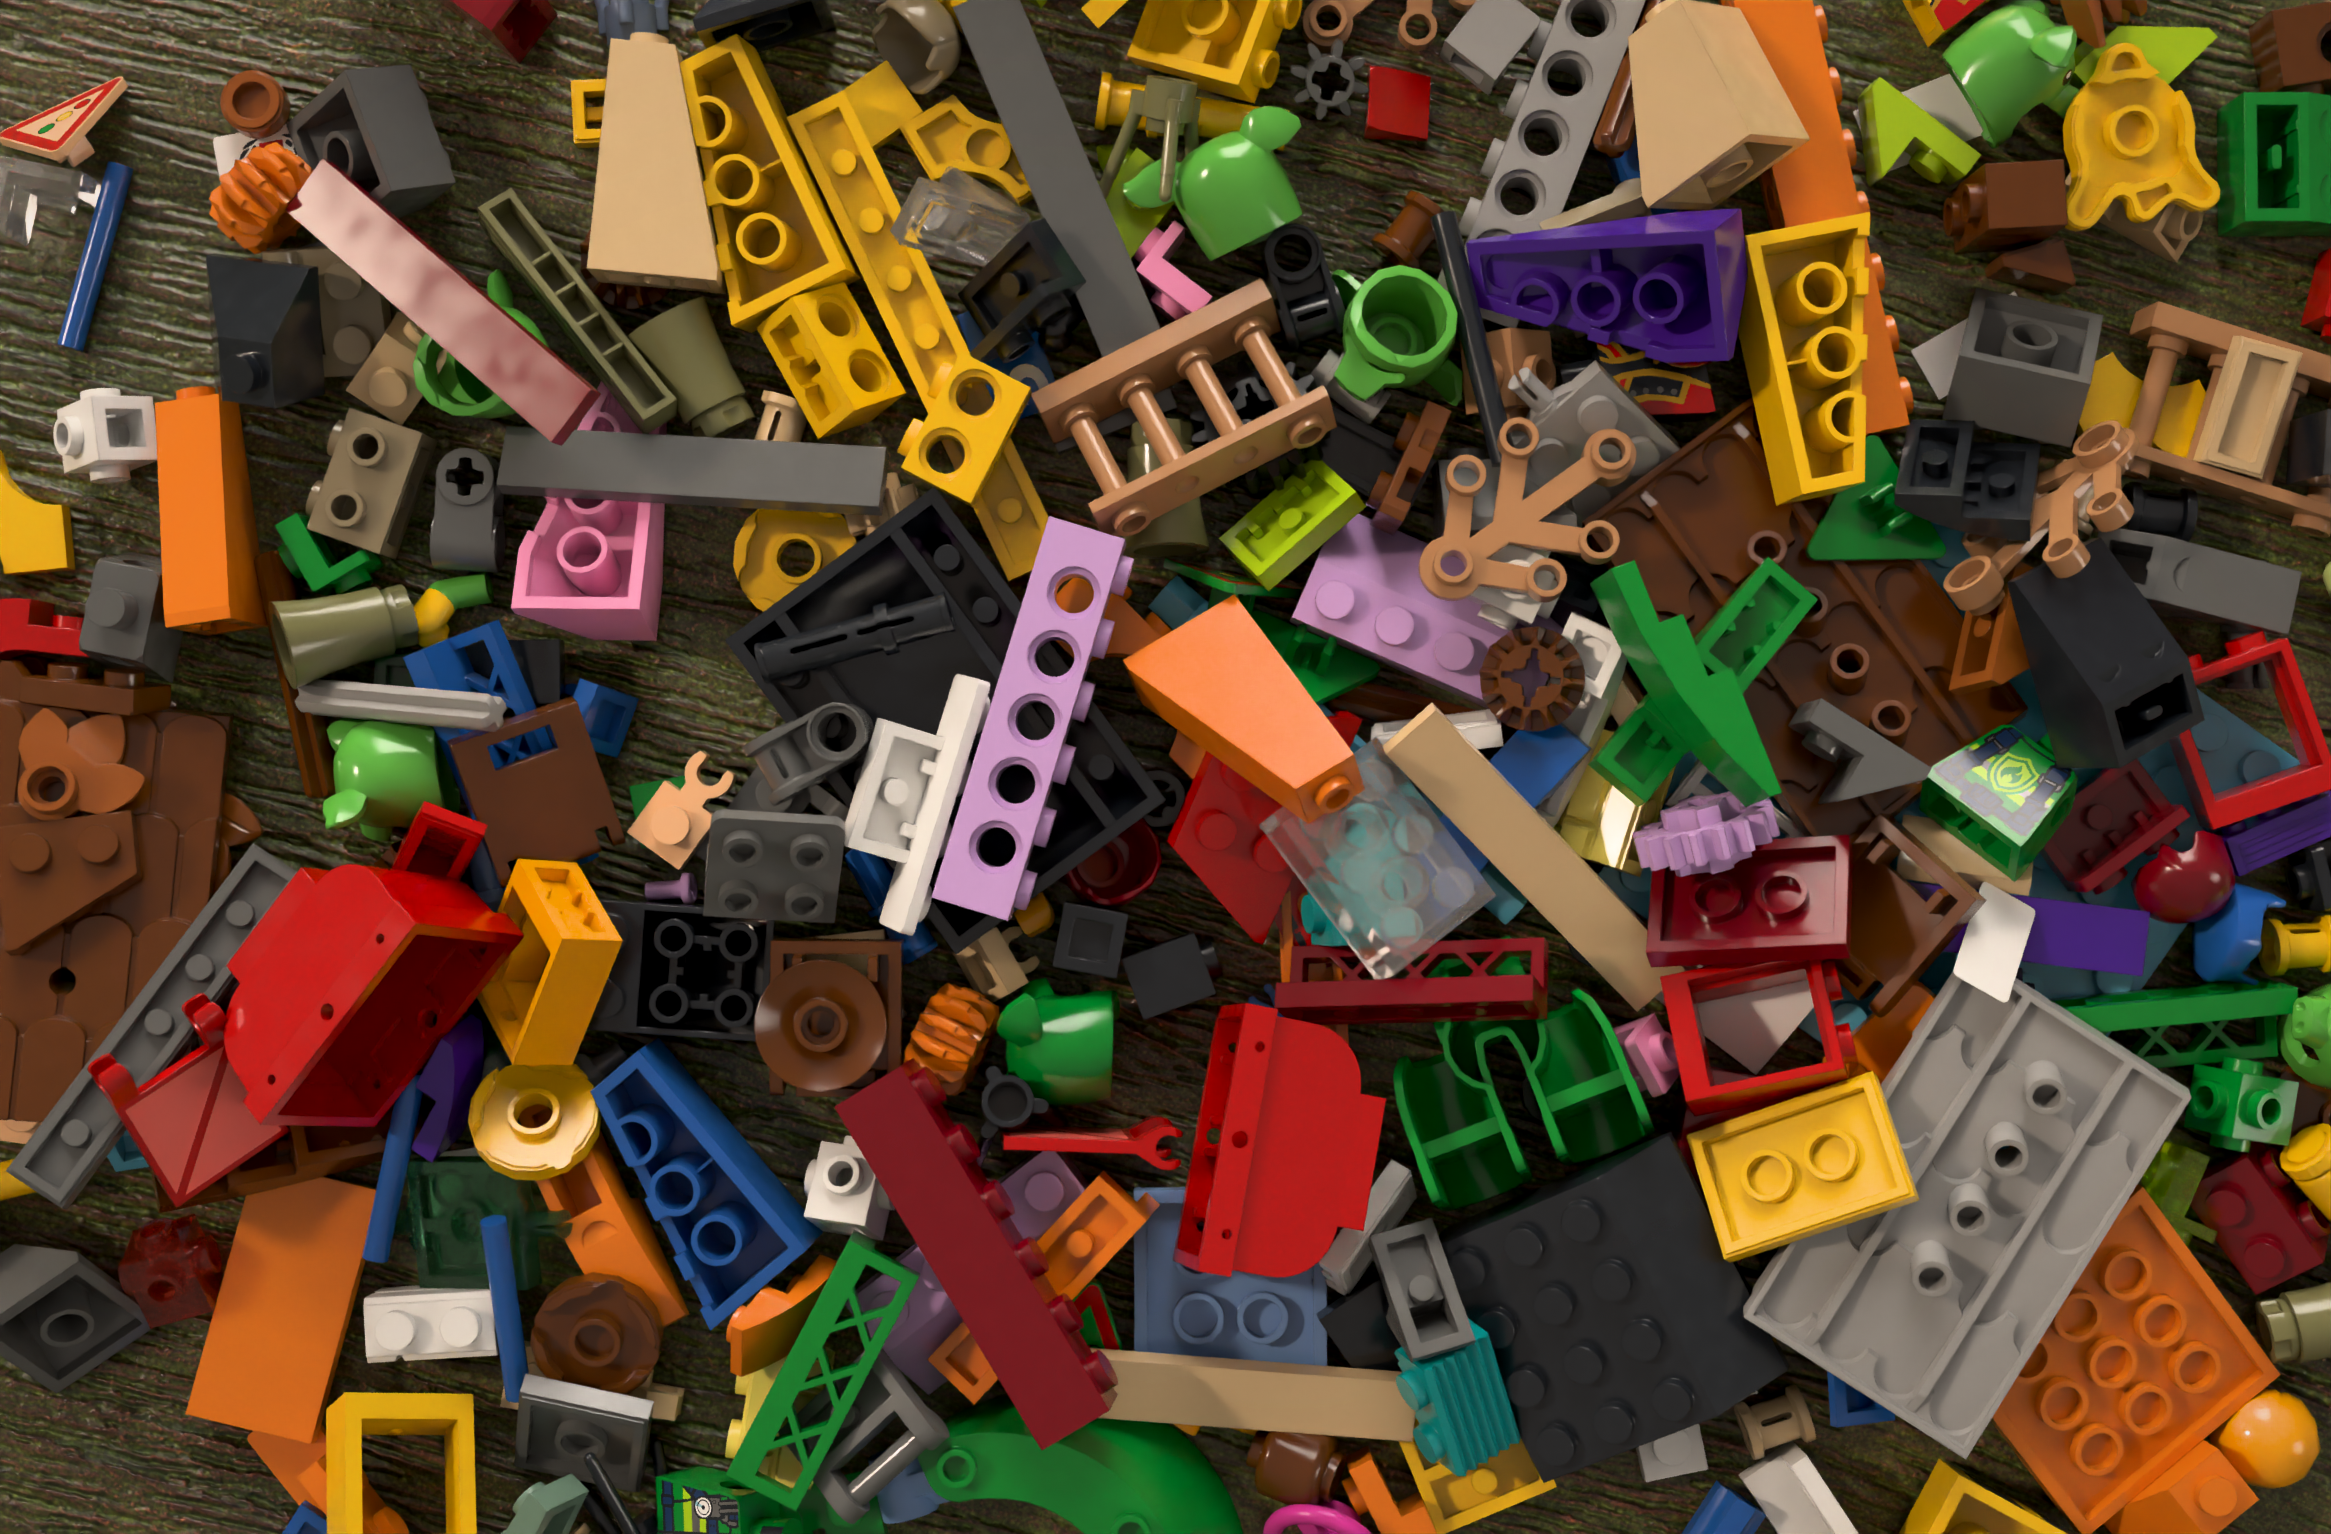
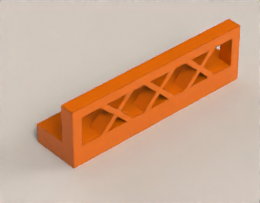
[927,1170,1160,1404]

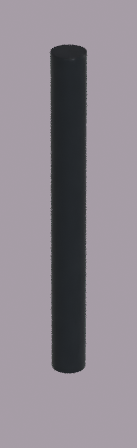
[1430,211,1515,467]

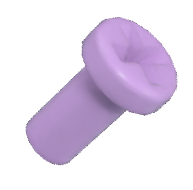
[645,873,698,904]

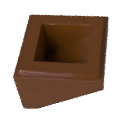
[1984,238,2076,295]

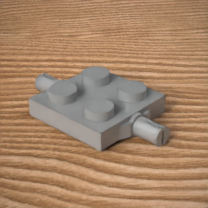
[1508,360,1681,528]

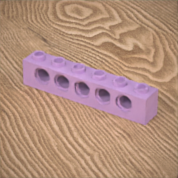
[932,516,1134,921]

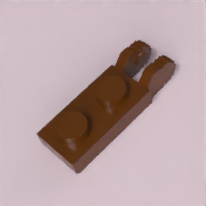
[0,655,171,716]

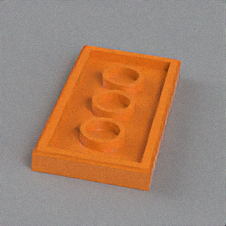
[185,1176,376,1445]

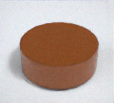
[220,70,290,139]

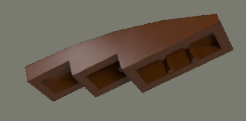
[151,1103,424,1213]

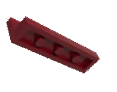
[1274,937,1549,1025]

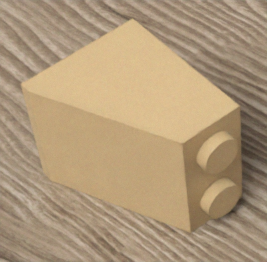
[1628,0,1810,211]

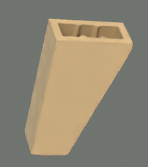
[587,32,726,294]

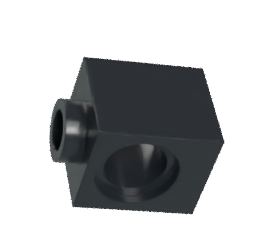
[1053,900,1129,978]
[1121,931,1223,1020]

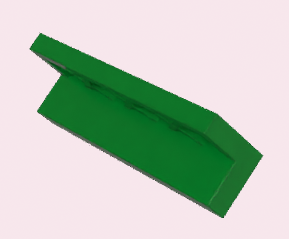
[2049,978,2298,1068]
[726,1230,920,1511]

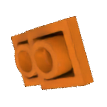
[726,1254,837,1377]

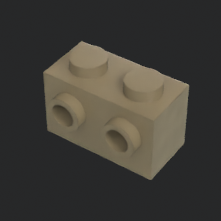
[306,407,438,560]

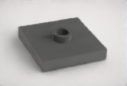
[514,1373,654,1492]

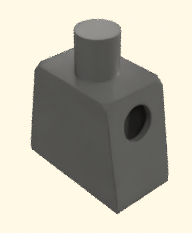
[79,552,184,683]

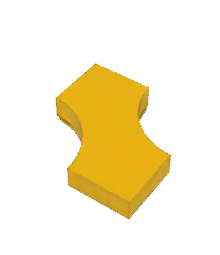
[899,95,1034,207]
[2076,352,2206,458]
[0,450,75,576]

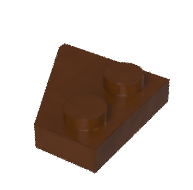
[1366,400,1452,536]
[0,810,142,956]

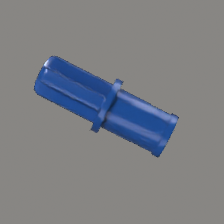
[845,849,938,965]

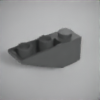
[2097,528,2302,636]

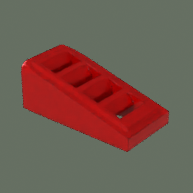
[391,801,488,880]

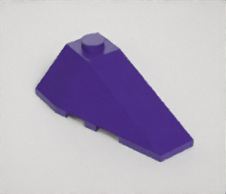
[1466,208,1748,363]

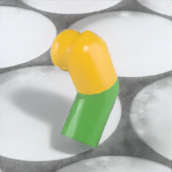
[414,572,494,648]

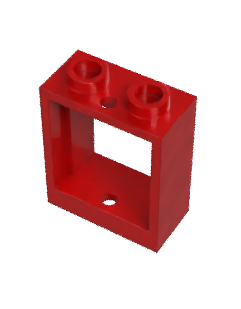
[2169,630,2331,830]
[1660,960,1858,1117]

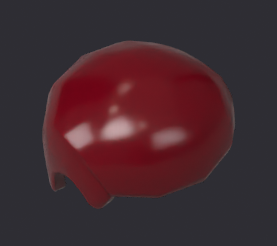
[1061,817,1162,908]
[2131,830,2236,924]

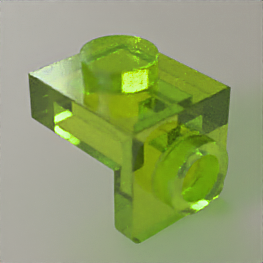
[2141,1140,2218,1247]

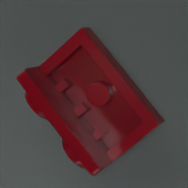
[2039,759,2191,895]
[2180,1141,2331,1295]

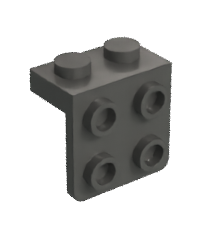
[703,809,845,923]

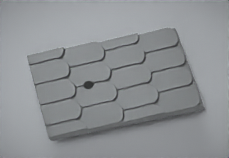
[1743,972,2192,1460]

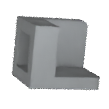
[1439,0,1540,96]

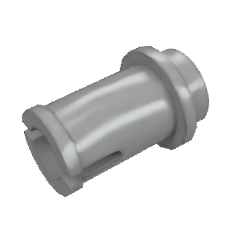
[1311,349,1391,425]

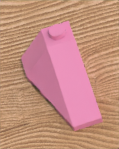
[511,381,667,641]

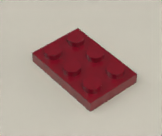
[1646,834,1853,967]

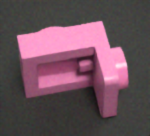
[1134,220,1213,322]
[1612,1013,1680,1097]

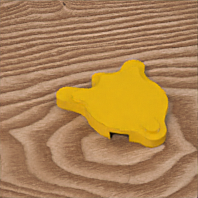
[2063,43,2220,232]

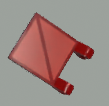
[87,993,289,1208]
[999,1115,1183,1170]

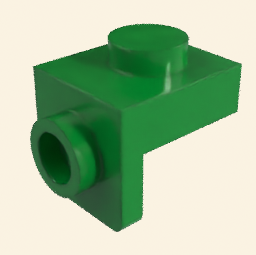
[274,513,384,596]

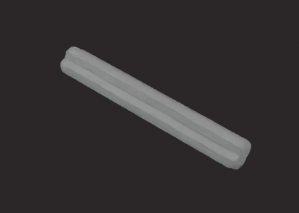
[295,679,507,732]

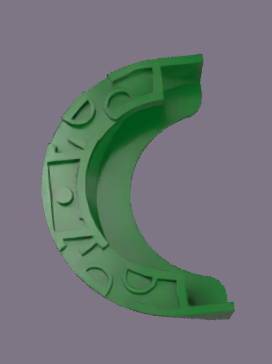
[917,1393,1243,1534]

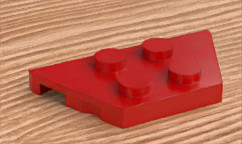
[1167,711,1362,945]

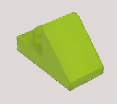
[1857,77,1981,186]

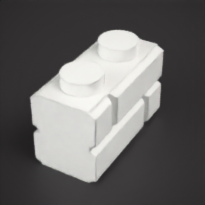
[363,1281,499,1363]

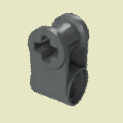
[430,448,506,573]
[742,702,874,807]

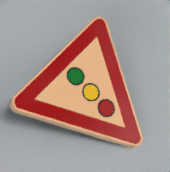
[0,77,128,167]

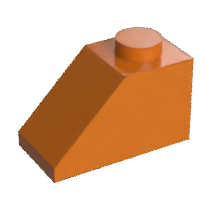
[2103,1440,2260,1534]

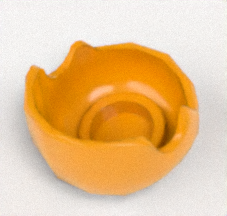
[2209,1389,2321,1489]

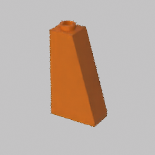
[155,386,268,636]
[1122,594,1365,824]

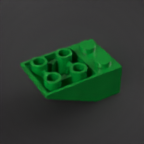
[2217,92,2331,237]

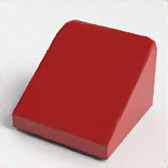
[1364,66,1431,141]

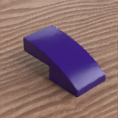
[411,1014,484,1163]

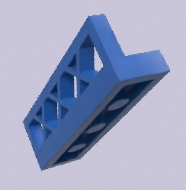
[403,619,599,892]

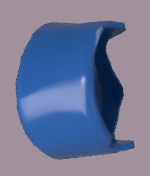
[2191,883,2286,985]

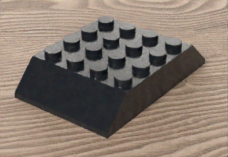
[725,486,1166,955]

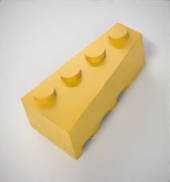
[680,34,863,333]
[1738,212,1870,506]

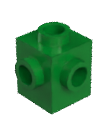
[2184,1056,2299,1152]

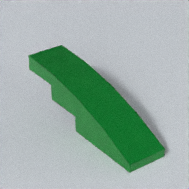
[1588,557,1818,807]
[1590,560,1782,807]

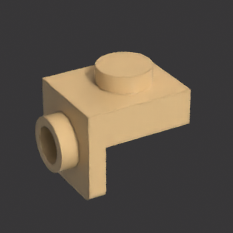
[346,312,447,426]

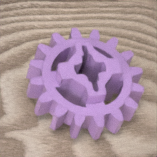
[1633,791,1780,877]

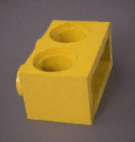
[756,282,906,439]
[897,352,1032,508]

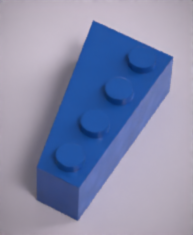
[590,1038,823,1331]

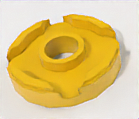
[733,509,858,612]
[468,1063,602,1181]

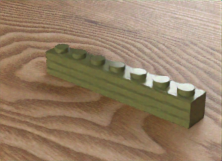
[478,188,677,434]

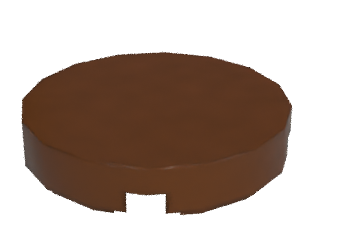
[530,1272,664,1395]

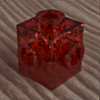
[118,1214,223,1329]

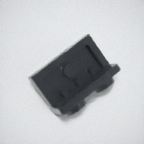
[957,218,1087,363]

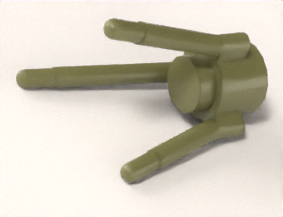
[1099,75,1201,202]

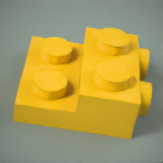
[1127,0,1302,104]

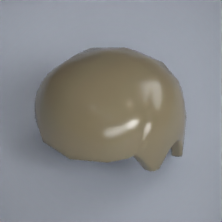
[872,0,962,95]

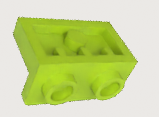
[1219,460,1366,591]

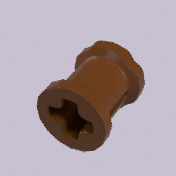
[1370,190,1444,269]

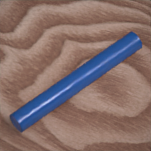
[57,161,134,352]
[362,1070,423,1263]
[480,1215,529,1403]

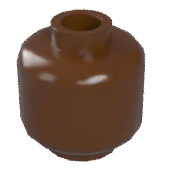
[1246,1430,1346,1505]

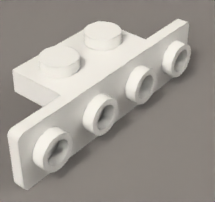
[844,674,990,936]

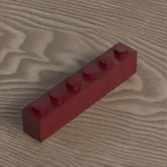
[834,1058,1118,1450]

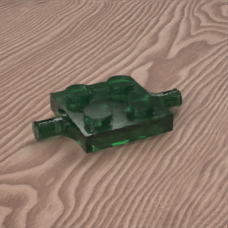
[394,1156,573,1290]

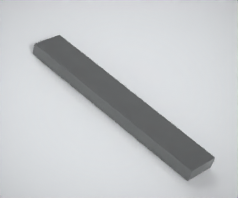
[953,0,1160,358]
[496,426,890,516]
[6,843,297,1210]

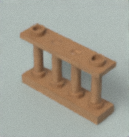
[1031,278,1337,537]
[2121,301,2331,538]

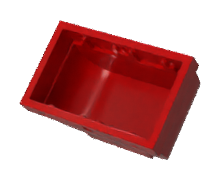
[224,864,525,1127]
[1172,1003,1386,1278]

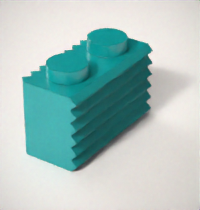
[1394,1319,1520,1476]

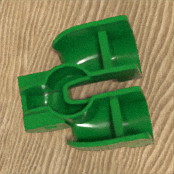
[1393,935,1655,1211]

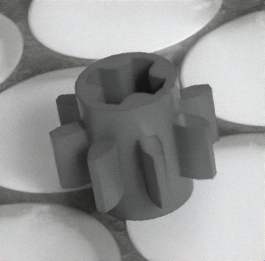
[1290,38,1369,120]

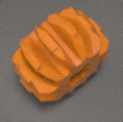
[209,142,314,254]
[903,983,1000,1096]

